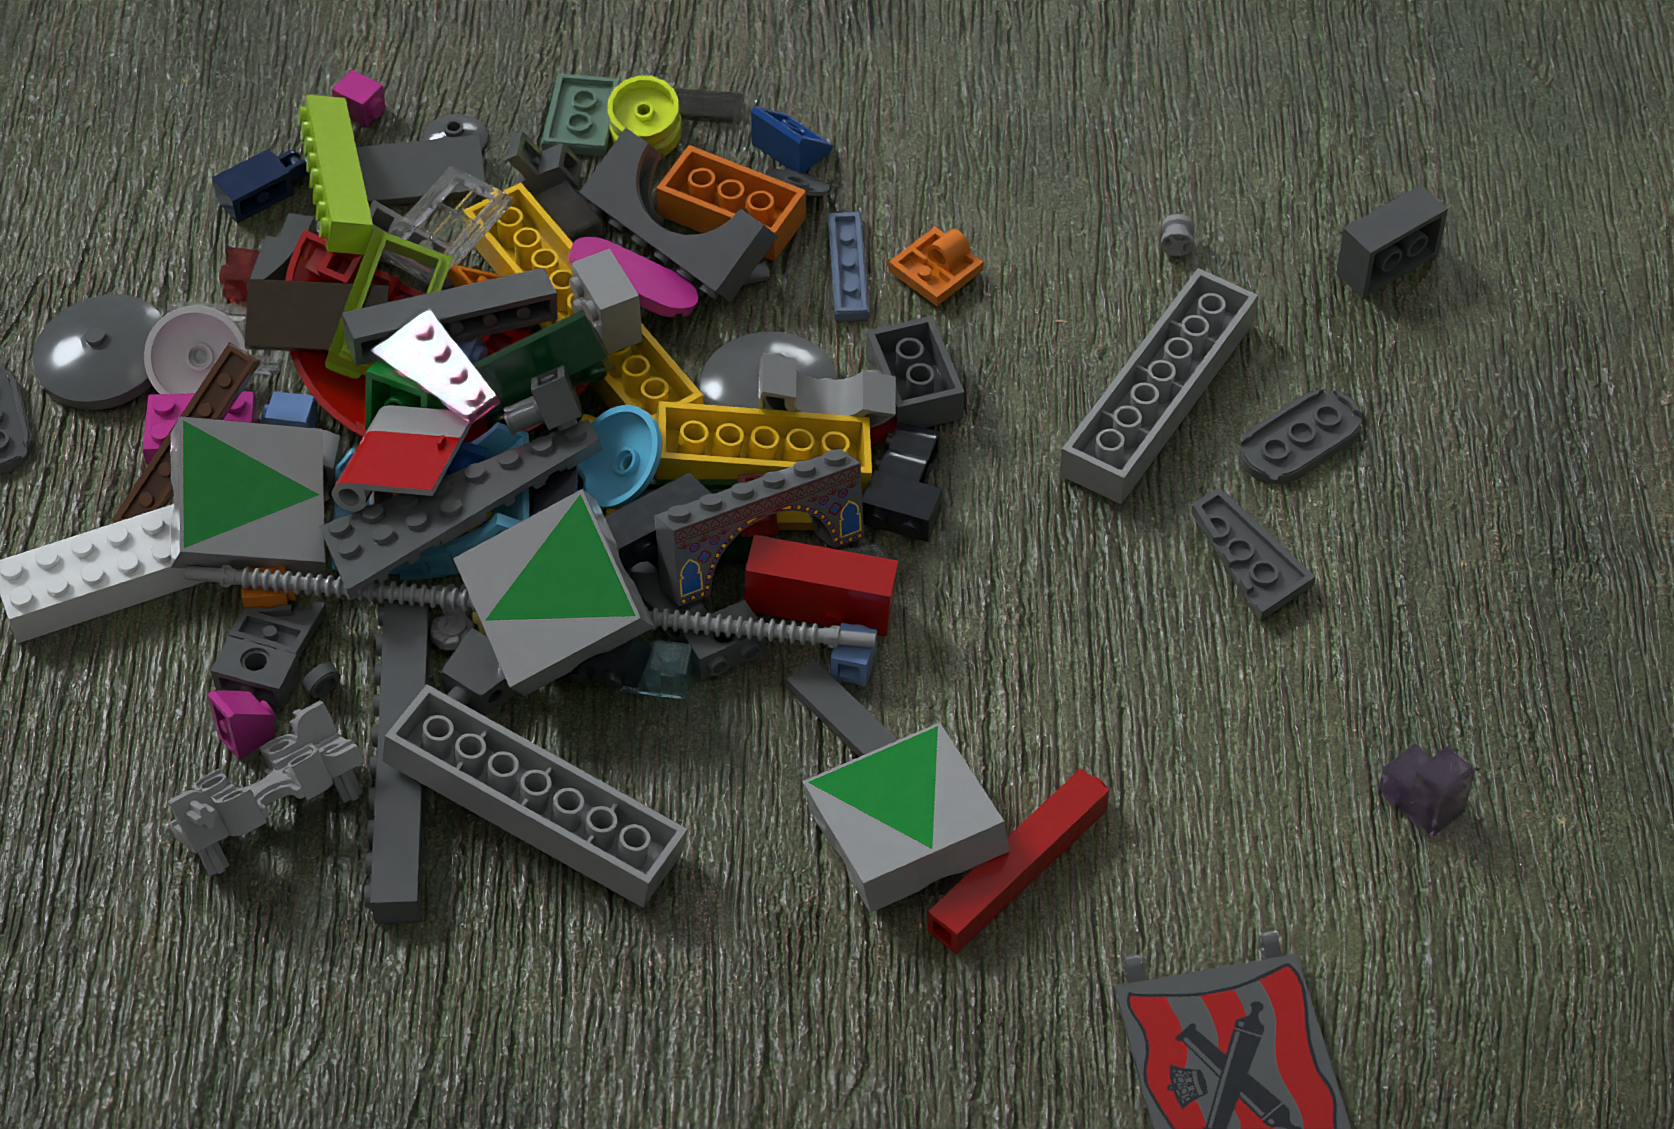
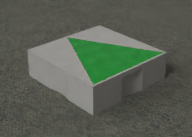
[171,416,325,578]
[453,489,654,696]
[803,722,1010,913]

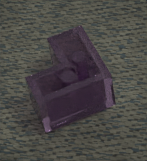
[1379,743,1476,837]

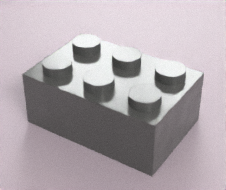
[1336,185,1448,298]
[866,316,964,428]

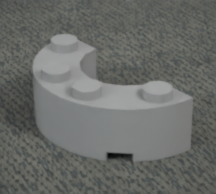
[758,352,896,428]

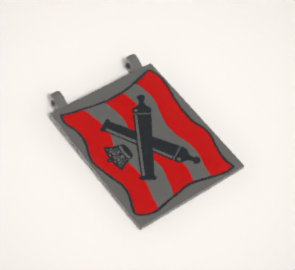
[1114,930,1351,1129]

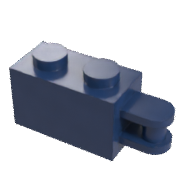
[212,149,309,224]

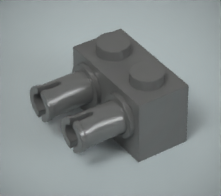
[503,364,582,435]

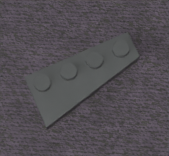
[1191,487,1316,621]

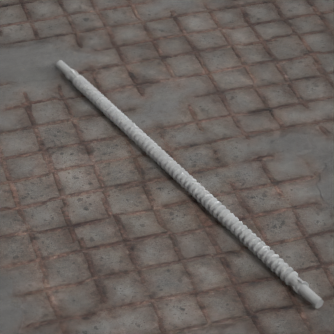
[184,565,876,648]

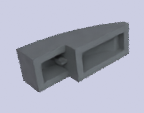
[247,213,317,288]

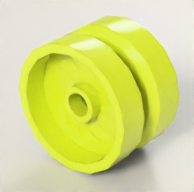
[607,76,682,157]

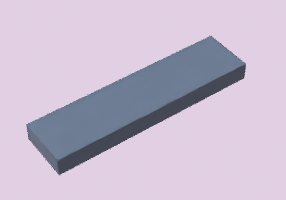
[828,212,869,322]

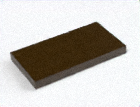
[244,279,389,353]

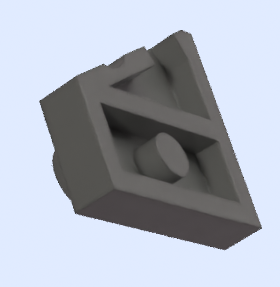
[228,602,326,660]

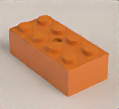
[656,145,806,262]

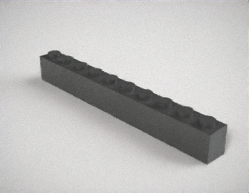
[364,588,432,923]

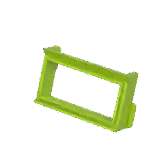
[325,226,453,379]

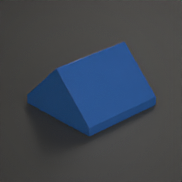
[751,106,834,173]

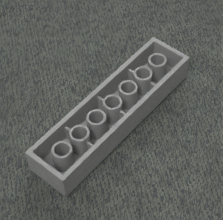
[1060,268,1258,504]
[383,684,688,908]

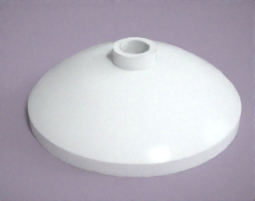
[144,305,249,394]

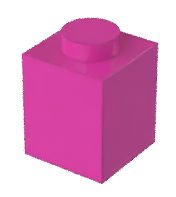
[332,70,386,127]

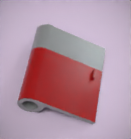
[332,405,475,512]

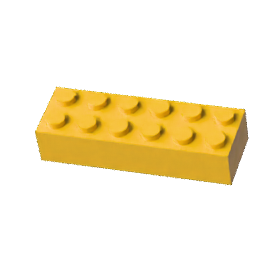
[654,401,872,498]

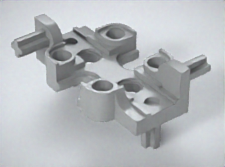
[168,701,365,876]

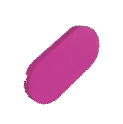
[568,237,698,317]

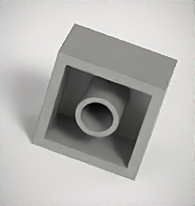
[569,249,642,354]

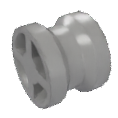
[1161,214,1195,256]

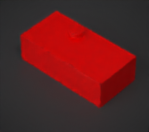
[744,535,898,637]

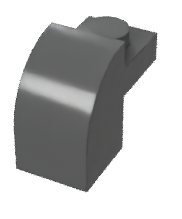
[507,131,583,195]

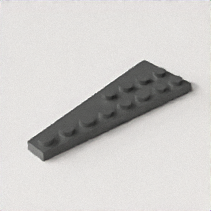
[320,419,603,600]

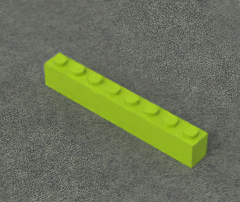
[298,94,373,255]

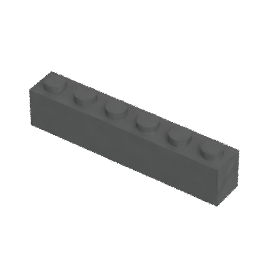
[342,268,558,366]

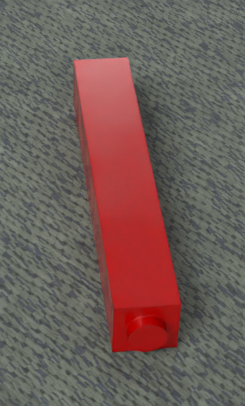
[927,768,1109,954]

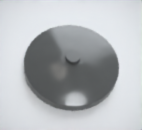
[33,294,163,410]
[700,332,838,409]

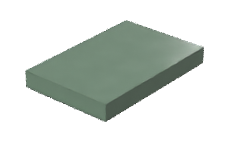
[541,73,621,156]

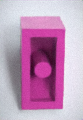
[207,690,276,760]

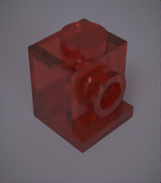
[219,246,260,302]

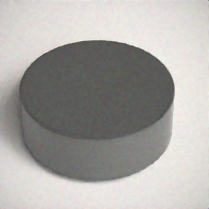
[302,662,340,698]

